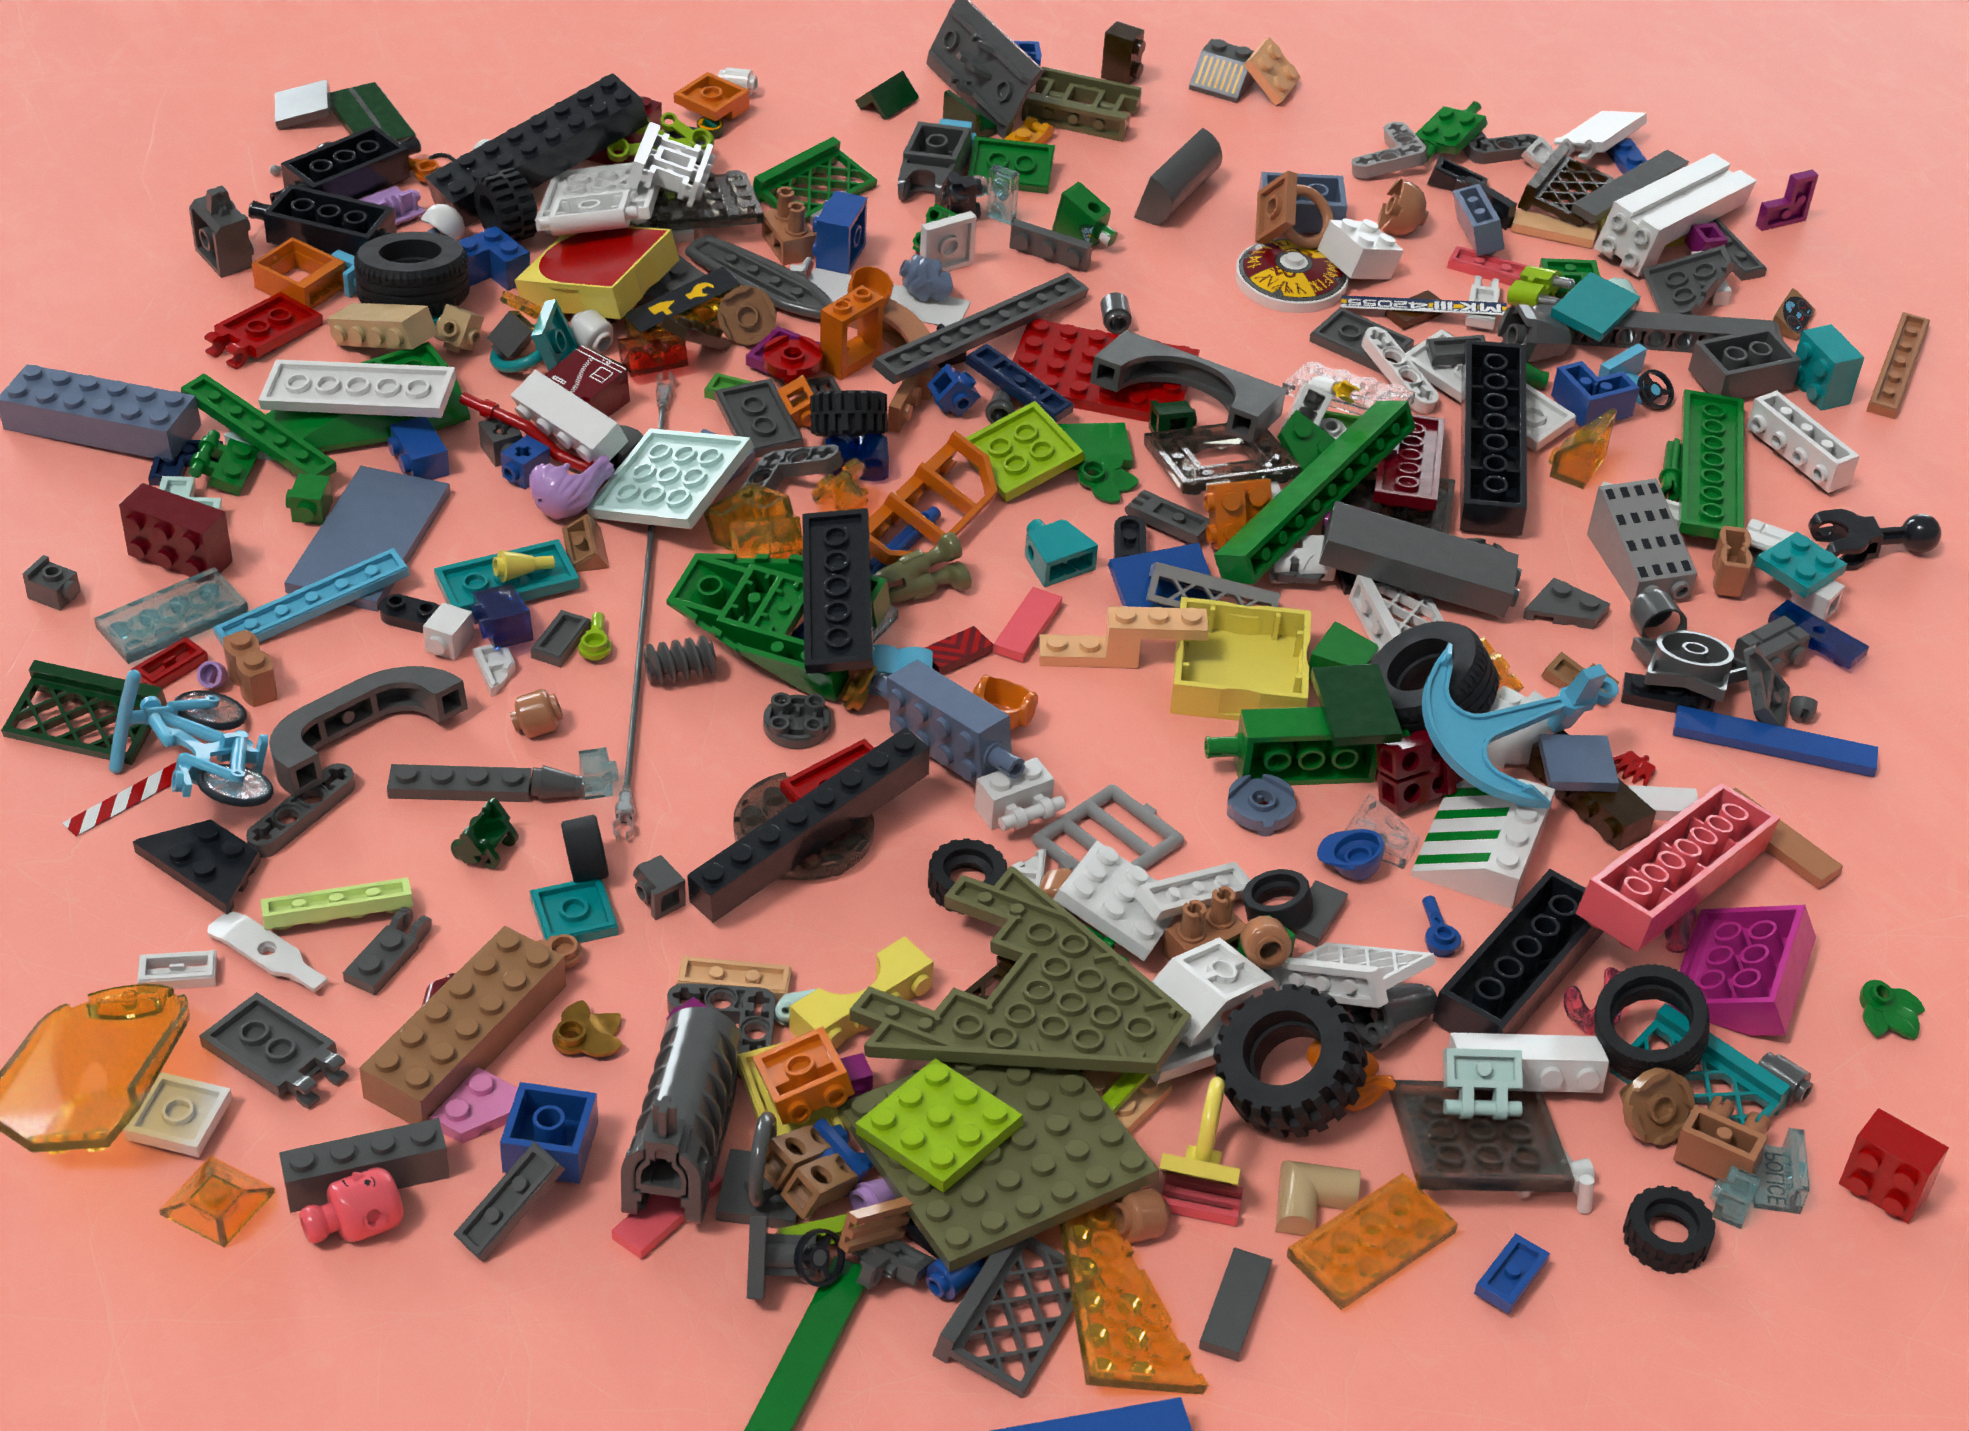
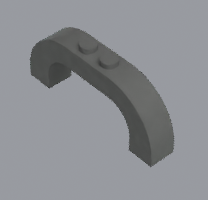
[269,666,468,797]

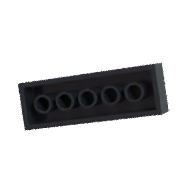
[1432,869,1604,1034]

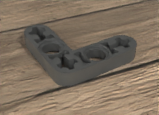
[1462,131,1539,164]
[735,444,844,515]
[667,983,776,1080]

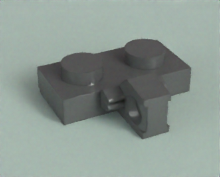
[851,1240,935,1289]

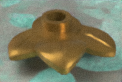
[841,648,877,711]
[552,1000,623,1057]

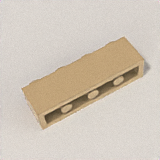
[326,303,438,350]

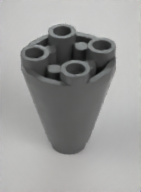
[1337,982,1437,1053]

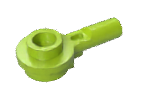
[578,612,612,661]

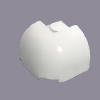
[1487,685,1557,768]

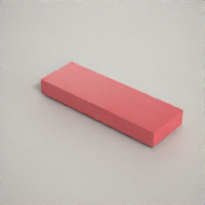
[1447,246,1528,286]
[993,587,1062,662]
[611,1173,723,1260]

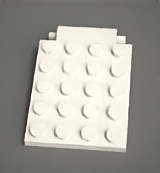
[535,162,660,236]

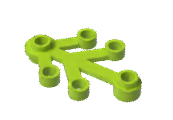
[607,112,714,162]

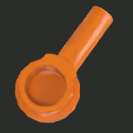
[409,157,440,184]

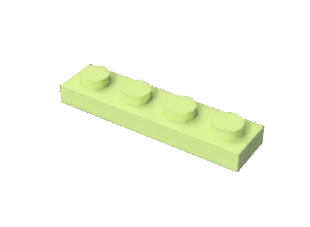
[260,877,413,930]

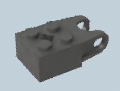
[898,121,972,205]

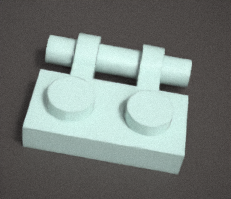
[1443,1048,1523,1120]

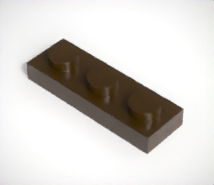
[660,315,731,352]

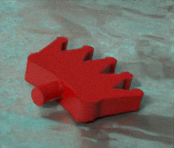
[1613,751,1656,786]

